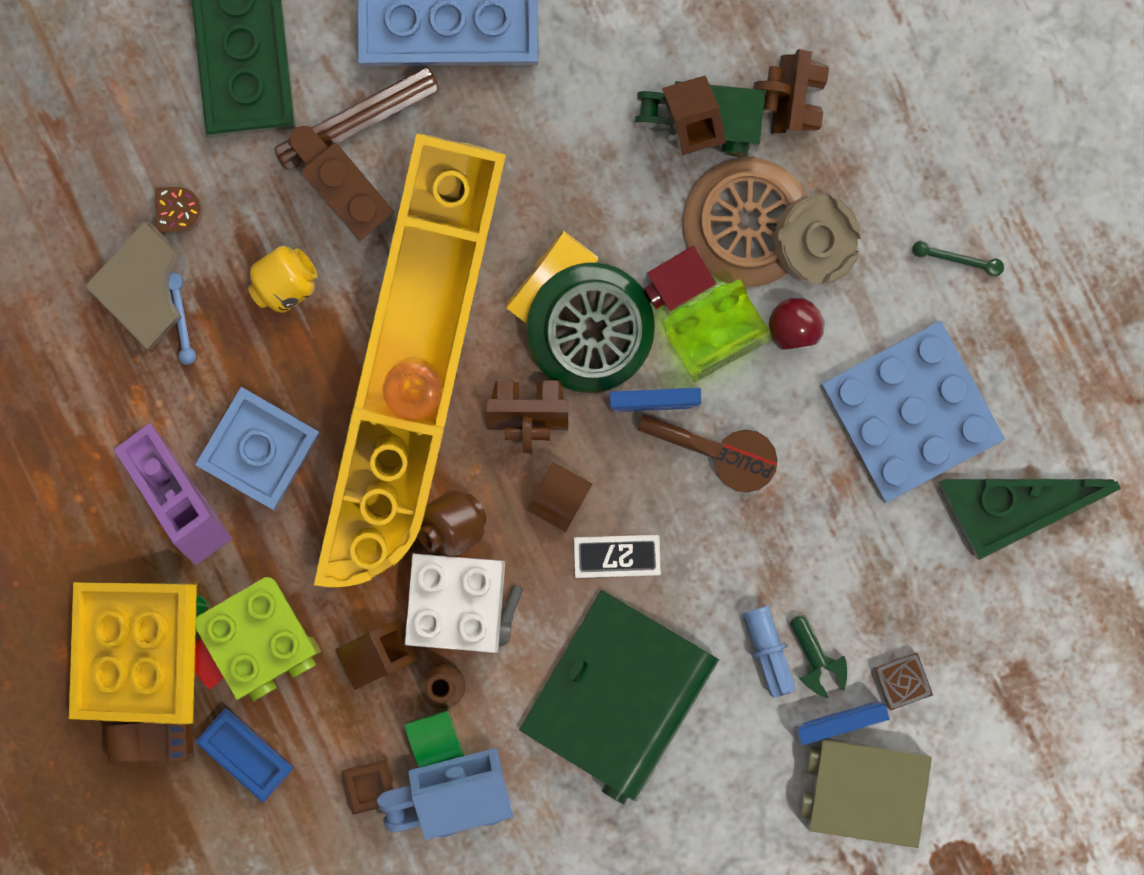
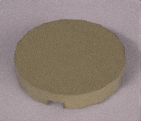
[774,195,861,284]

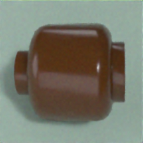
[418,490,486,557]

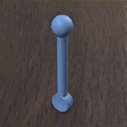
[169,273,196,365]

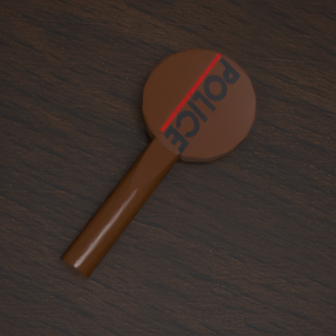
[637,414,778,493]

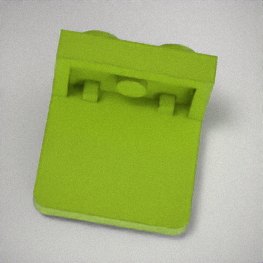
[196,577,322,702]

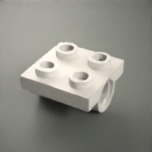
[405,554,505,653]

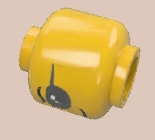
[248,246,317,313]

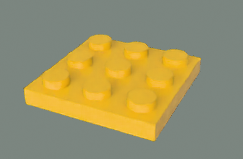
[69,582,197,724]

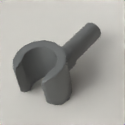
[498,585,523,646]

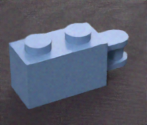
[377,748,514,840]

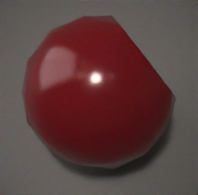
[768,297,825,350]

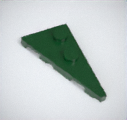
[938,479,1121,560]

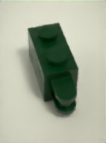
[634,81,765,157]

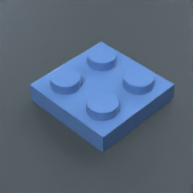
[195,387,321,511]

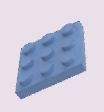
[821,320,1005,503]

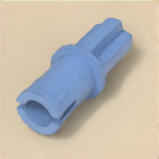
[741,605,795,697]

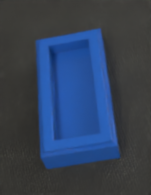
[609,388,702,412]
[794,701,890,745]
[195,708,295,803]

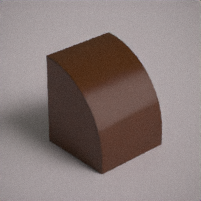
[662,75,726,155]
[527,462,592,532]
[335,619,418,690]

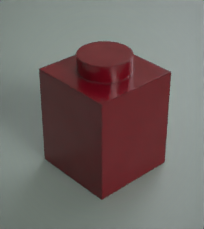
[643,245,717,316]

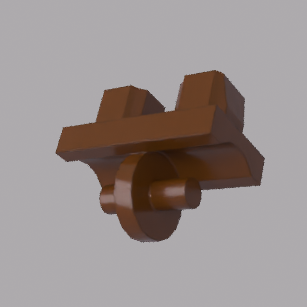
[753,49,829,137]
[486,380,568,453]

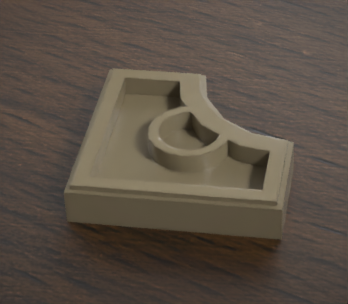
[85,221,182,349]

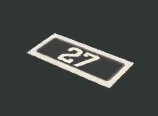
[574,535,661,578]

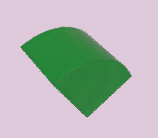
[404,709,465,768]

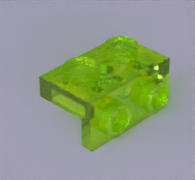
[662,279,772,383]

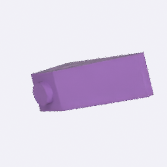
[114,423,233,565]

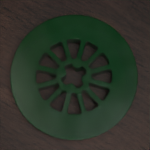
[527,263,655,393]

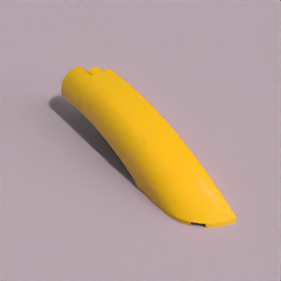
[314,132,506,587]

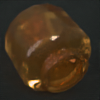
[382,357,443,420]

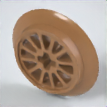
[683,158,807,287]

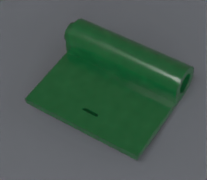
[519,590,720,805]

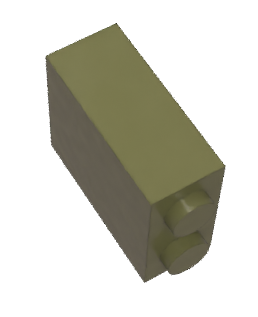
[799,738,932,848]

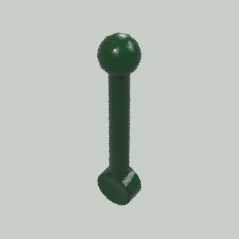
[912,241,1004,277]

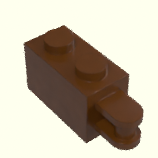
[290,126,395,242]

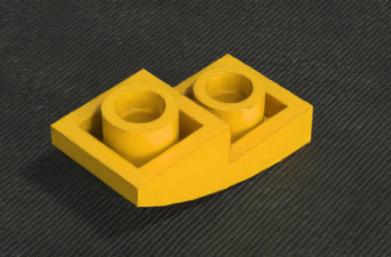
[506,230,598,324]

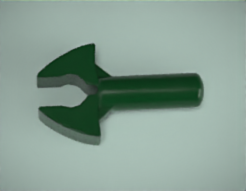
[790,615,847,698]

